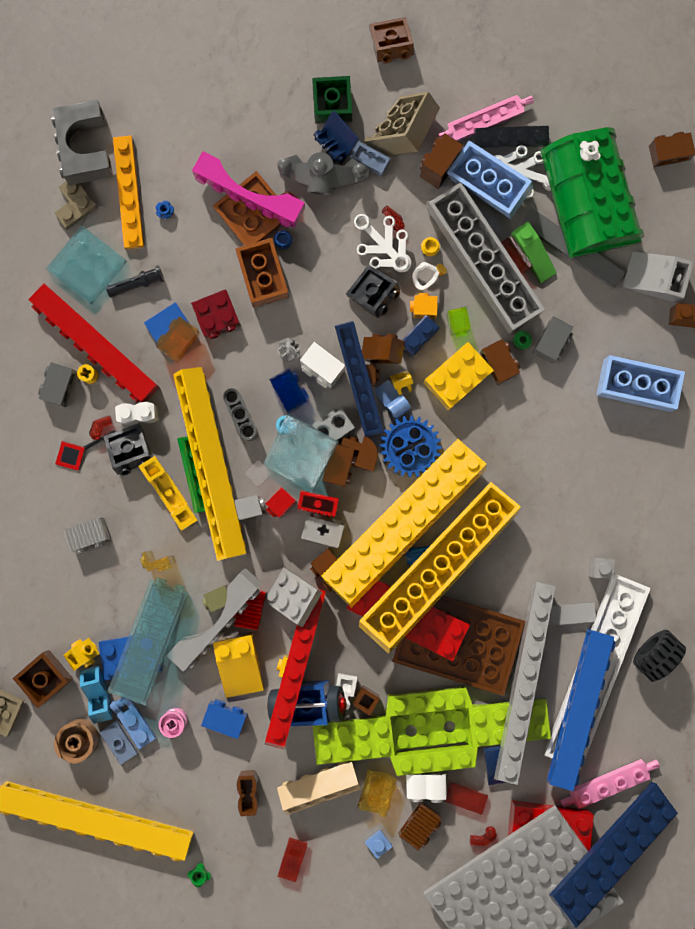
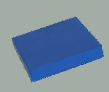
[144,302,197,355]

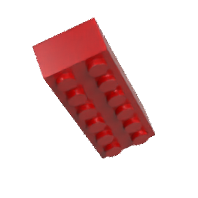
[346,580,470,661]

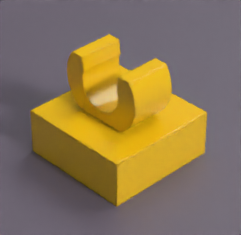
[390,370,414,395]

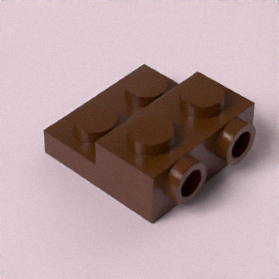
[369,17,414,63]

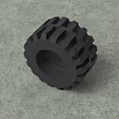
[633,630,686,682]

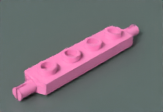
[438,95,534,142]
[560,759,660,809]

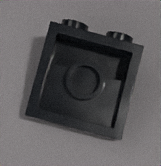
[346,264,401,318]
[103,423,152,476]

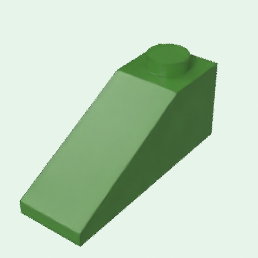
[509,222,557,284]

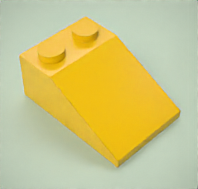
[213,633,264,698]

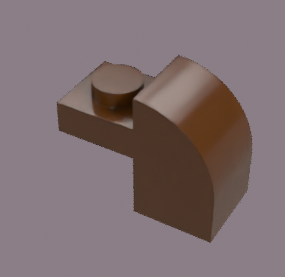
[341,436,378,472]

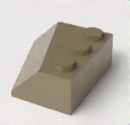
[364,91,440,155]

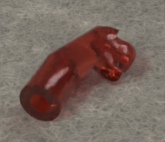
[89,415,113,440]

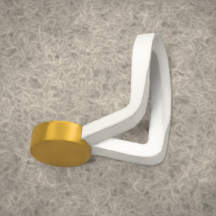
[412,262,447,290]

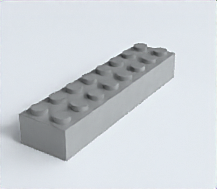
[427,182,545,334]

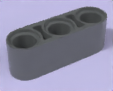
[223,388,258,441]

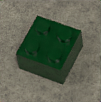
[312,76,352,124]

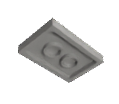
[265,567,322,627]

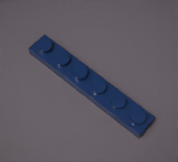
[335,320,383,437]

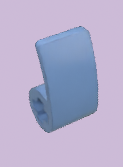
[374,380,411,419]

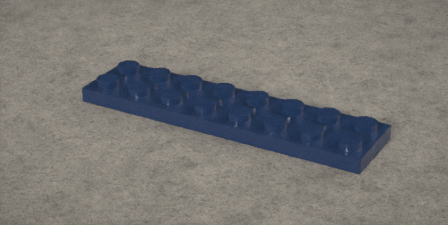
[549,782,678,928]

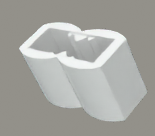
[115,402,159,425]
[406,771,447,803]

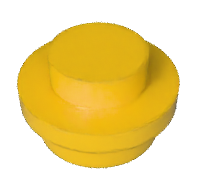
[421,237,440,256]

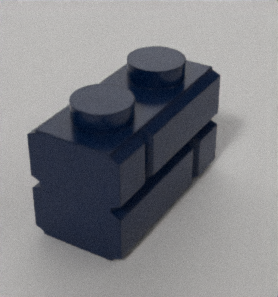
[402,315,440,359]

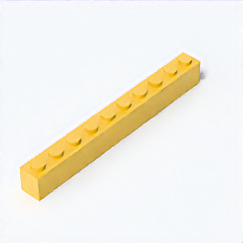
[173,367,246,561]
[0,781,194,861]

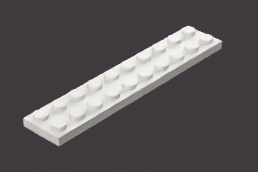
[543,574,650,770]

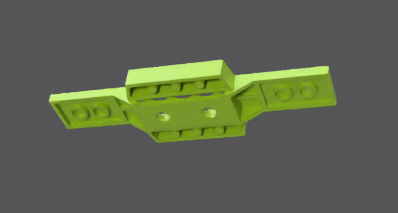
[313,686,551,776]

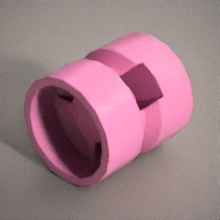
[159,708,188,738]

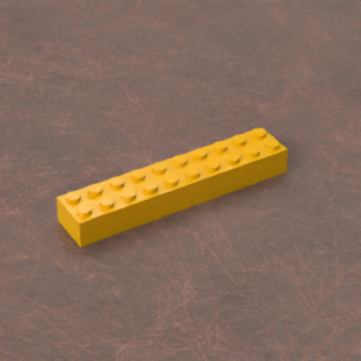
[322,439,487,608]
[359,482,521,654]

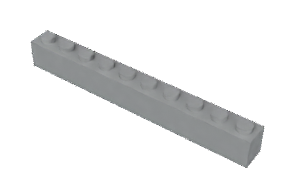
[494,582,556,785]

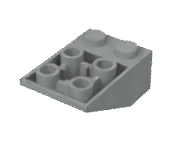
[622,252,694,303]

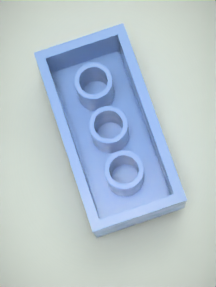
[447,141,533,219]
[596,355,685,412]

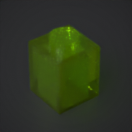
[446,307,471,338]

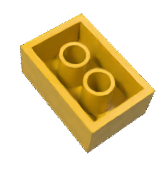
[423,342,494,411]

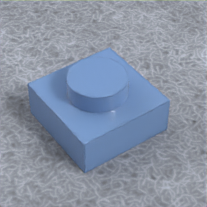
[365,829,392,859]

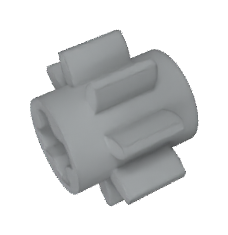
[277,337,301,362]

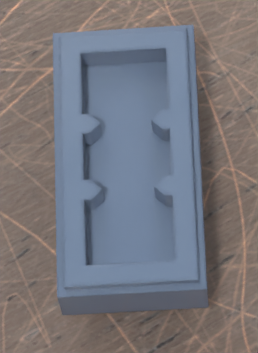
[349,141,391,177]
[100,720,138,765]

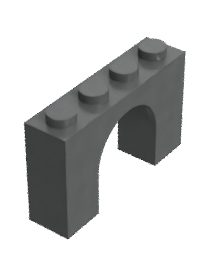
[51,100,113,185]

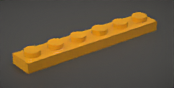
[113,135,144,249]

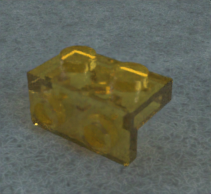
[140,551,176,572]
[357,769,397,817]

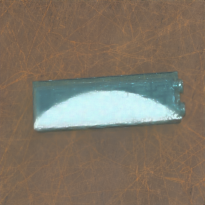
[107,577,188,705]

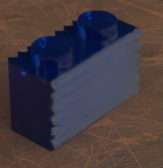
[269,368,309,414]

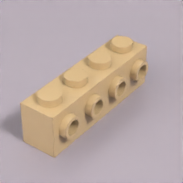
[277,761,361,815]

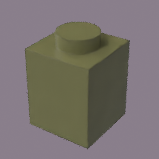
[202,584,228,613]

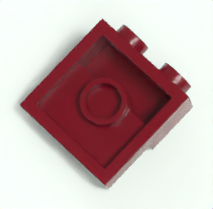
[191,289,241,340]

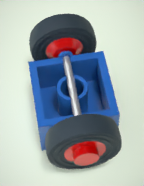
[267,680,347,727]

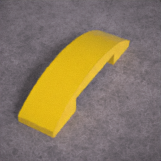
[138,456,197,531]

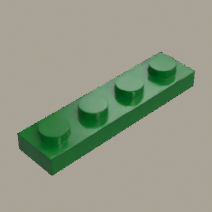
[177,436,205,514]

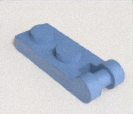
[110,694,156,749]

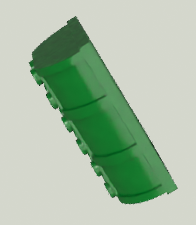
[540,127,644,259]

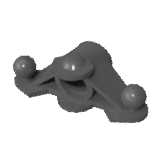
[277,152,369,195]

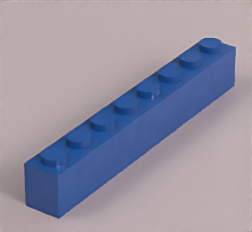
[547,629,616,791]

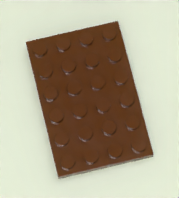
[392,596,525,696]

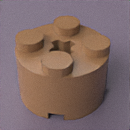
[54,719,99,764]

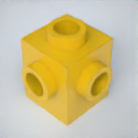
[63,638,100,671]

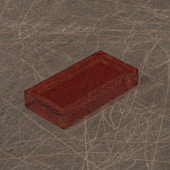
[445,782,488,815]

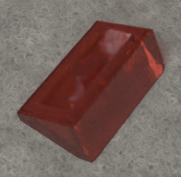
[501,235,532,274]

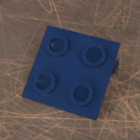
[313,111,359,164]

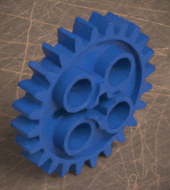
[380,416,442,478]

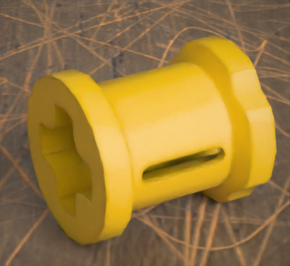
[77,364,99,384]

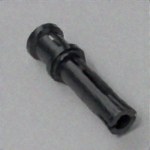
[106,265,165,298]

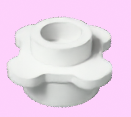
[580,141,600,161]

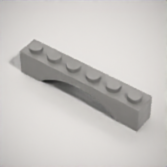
[166,568,262,672]

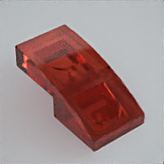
[277,837,308,882]

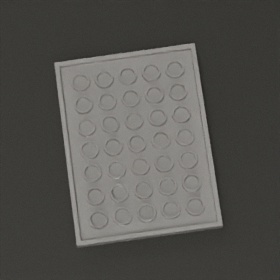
[424,805,624,929]

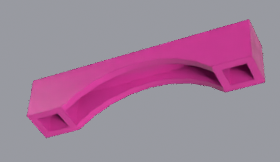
[192,151,305,228]

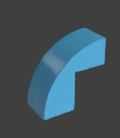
[80,666,113,724]

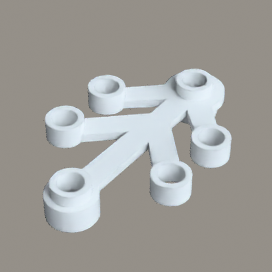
[494,145,551,199]
[354,214,411,273]

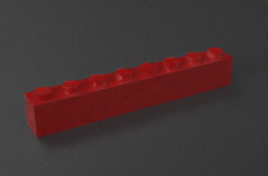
[28,283,160,403]
[264,589,326,750]

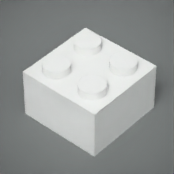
[300,342,345,389]

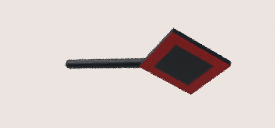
[55,430,115,471]

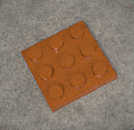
[213,171,282,246]

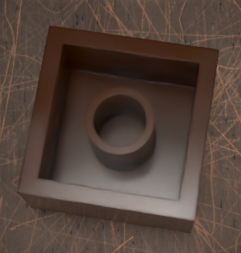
[420,133,463,189]
[12,650,74,709]

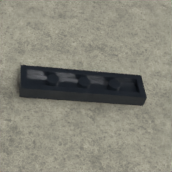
[474,126,549,148]

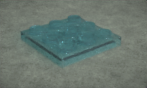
[46,225,127,305]
[263,414,338,493]

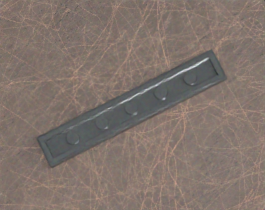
[521,208,625,289]

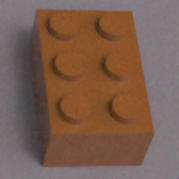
[235,238,289,308]

